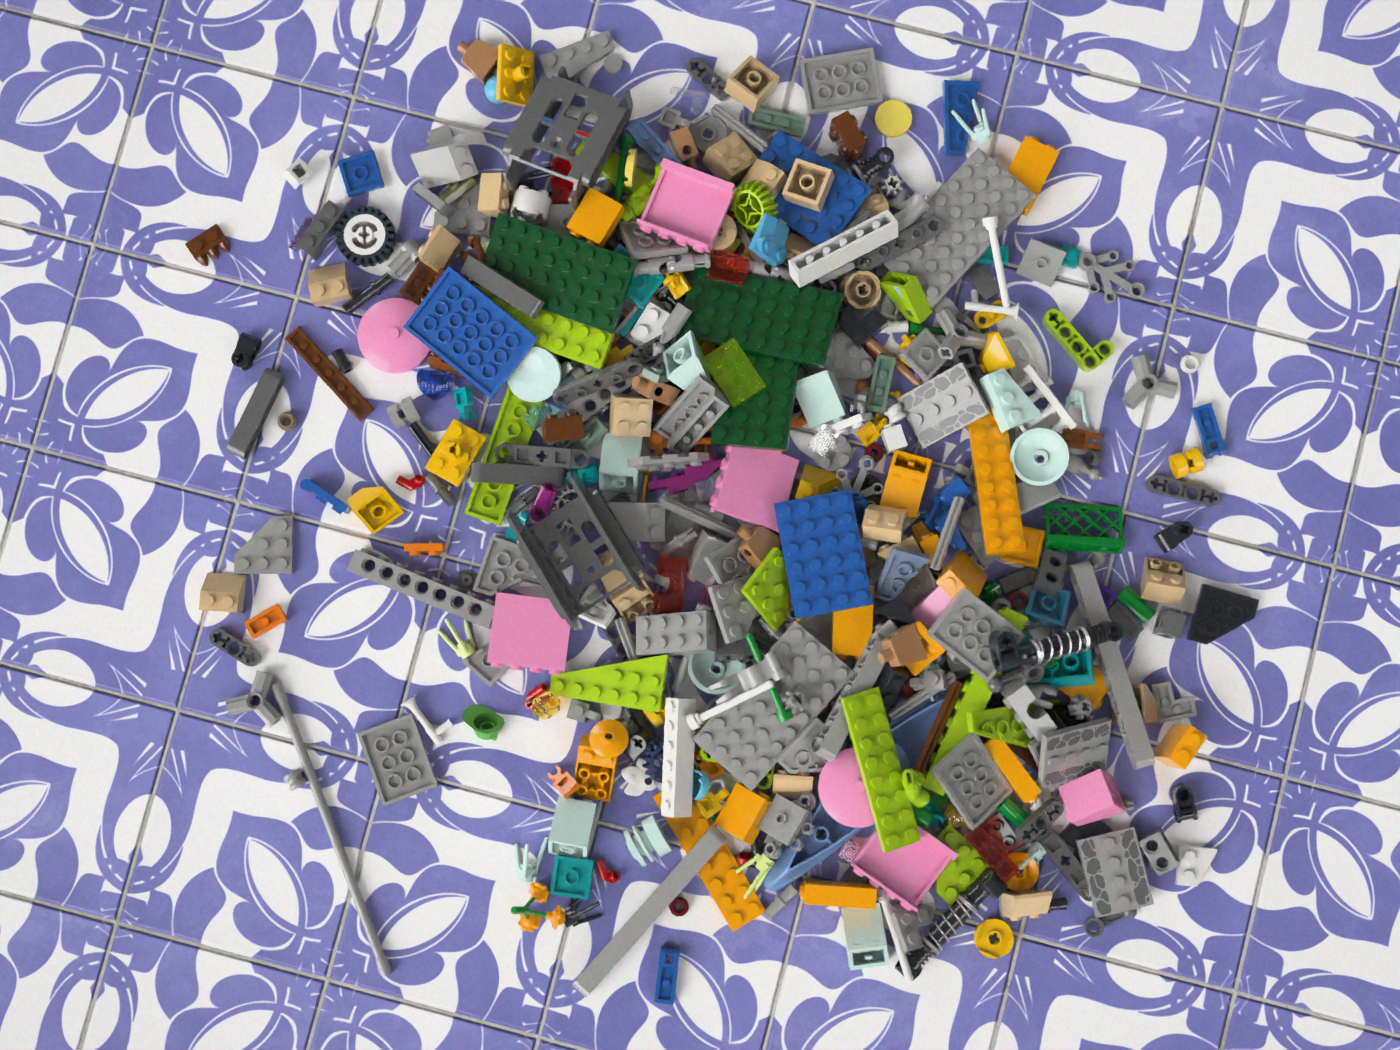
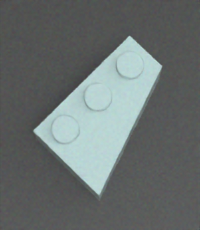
[979,368,1043,433]

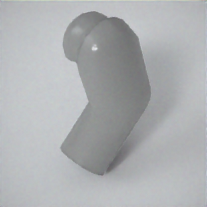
[1089,552,1105,570]

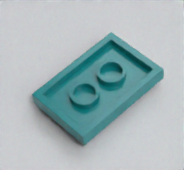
[613,244,665,309]

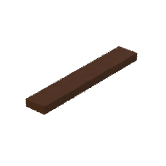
[285,326,375,422]

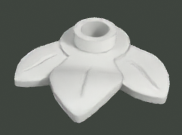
[621,758,658,796]

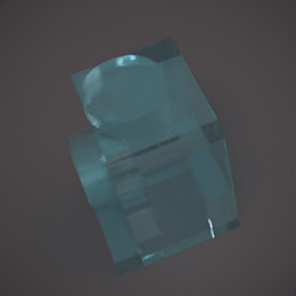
[521,402,552,431]

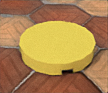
[874,100,912,138]
[624,148,637,187]

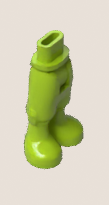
[621,163,662,223]
[902,769,930,808]

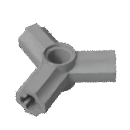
[935,308,987,360]
[1121,354,1178,410]
[226,670,283,728]

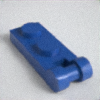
[1191,403,1226,459]
[300,479,351,515]
[654,946,680,1005]

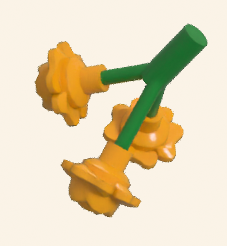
[511,882,566,933]

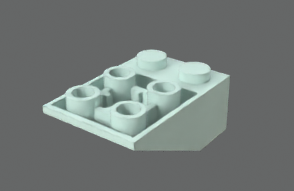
[841,903,890,970]

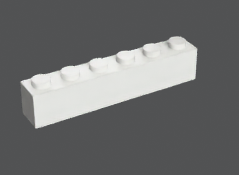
[788,209,898,288]
[661,698,696,818]

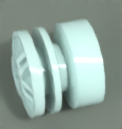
[623,815,672,867]

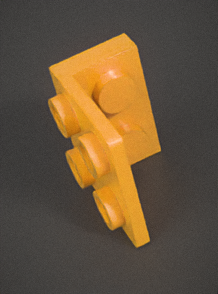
[905,621,945,676]

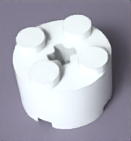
[510,185,552,226]

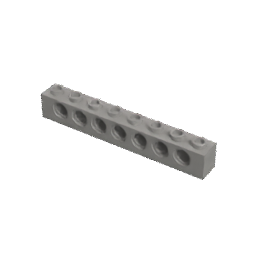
[536,341,665,447]
[347,548,495,629]

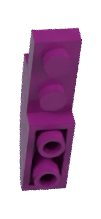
[648,457,722,495]

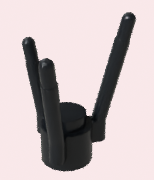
[518,166,556,196]
[564,887,602,928]

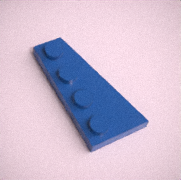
[942,80,981,156]

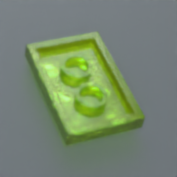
[702,338,766,408]

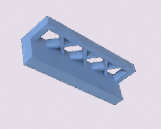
[626,117,685,166]

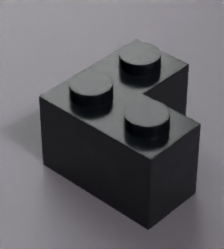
[837,306,888,350]

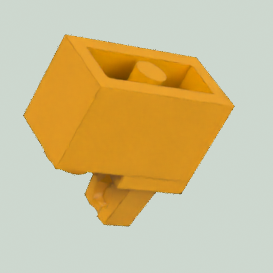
[911,522,947,565]

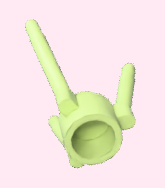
[437,618,477,659]
[735,852,776,899]

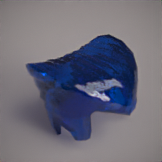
[416,369,453,401]

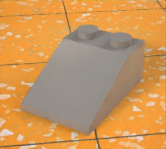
[410,133,479,188]
[607,502,665,542]

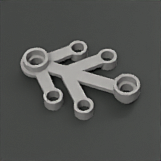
[1077,250,1145,304]
[829,455,883,505]
[764,792,817,859]

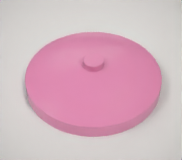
[357,298,431,374]
[818,748,875,828]

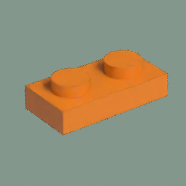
[404,543,445,556]
[244,603,288,639]

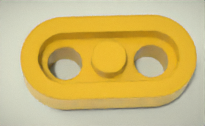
[973,300,1007,330]

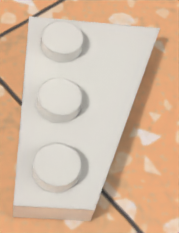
[1002,334,1054,393]

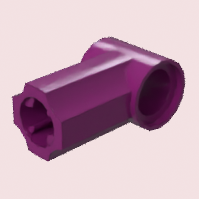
[529,483,558,522]

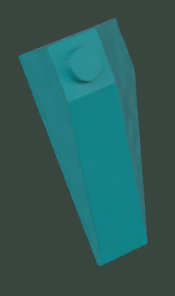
[1012,649,1095,687]

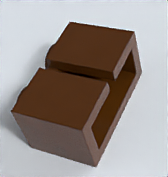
[541,412,585,443]

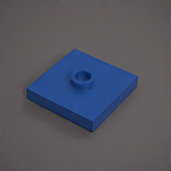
[338,150,385,198]

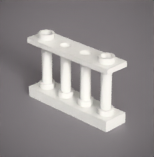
[1016,364,1078,433]

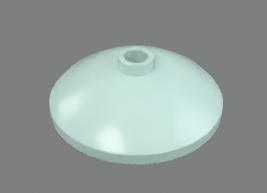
[1010,428,1069,486]
[688,653,746,695]

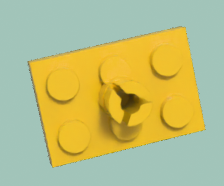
[496,43,535,107]
[425,419,488,488]

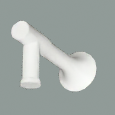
[964,289,1019,322]
[400,694,454,745]

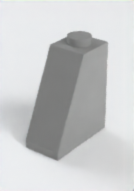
[682,530,729,583]

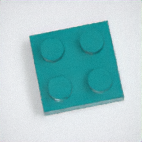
[550,855,595,900]

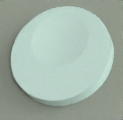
[507,346,562,402]

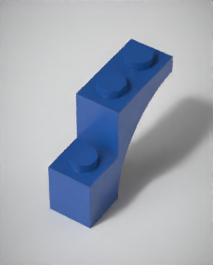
[933,476,971,551]

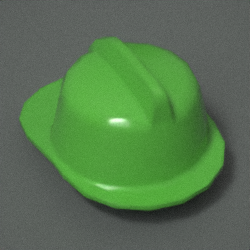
[462,704,505,741]

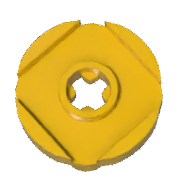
[974,918,1014,959]

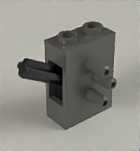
[711,604,775,664]

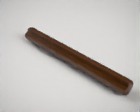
[914,681,963,773]

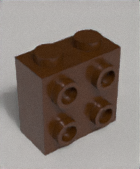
[828,110,867,163]

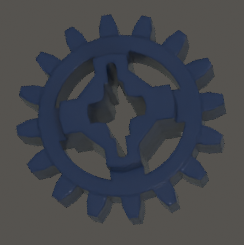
[642,740,664,783]

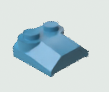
[748,213,789,266]
[1024,585,1072,628]

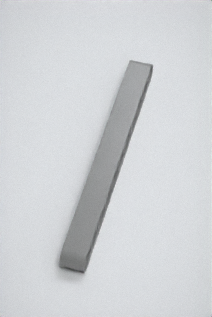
[1068,561,1155,769]
[572,825,727,998]

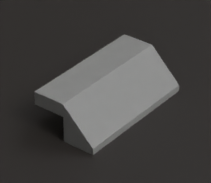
[653,374,730,454]
[971,474,1061,515]

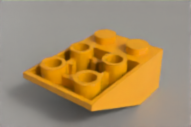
[880,450,932,520]
[572,734,618,802]

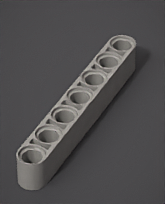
[812,632,886,762]

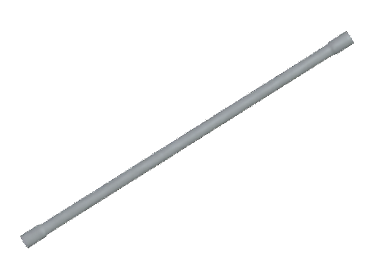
[271,682,393,977]

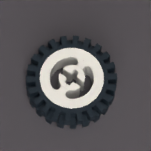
[335,206,397,267]

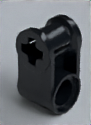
[231,332,262,371]
[1154,521,1193,553]
[623,727,655,762]
[1171,784,1198,823]

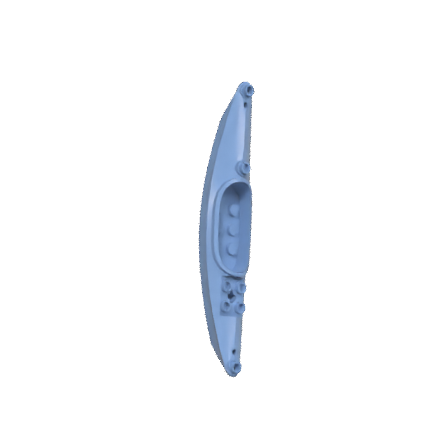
[764,677,966,891]

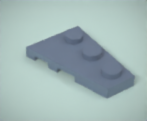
[874,545,930,602]

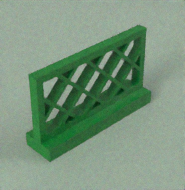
[1044,503,1126,554]

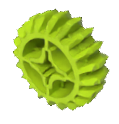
[730,181,778,233]

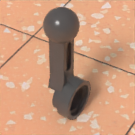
[987,664,1044,693]
[1084,909,1138,937]

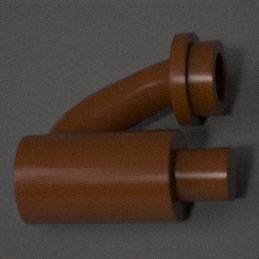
[460,234,485,263]

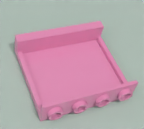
[637,158,736,253]
[709,446,799,534]
[487,592,570,675]
[851,825,958,912]

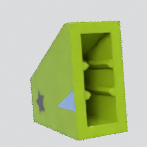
[880,271,933,324]

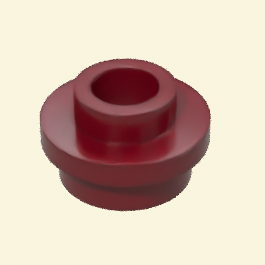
[864,444,884,463]
[1008,591,1028,610]
[669,897,689,917]

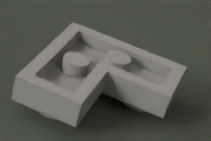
[1150,681,1198,723]
[891,905,933,953]

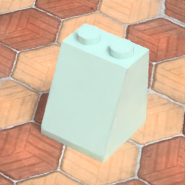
[663,331,711,390]
[795,370,849,431]
[599,432,643,495]
[548,796,597,859]

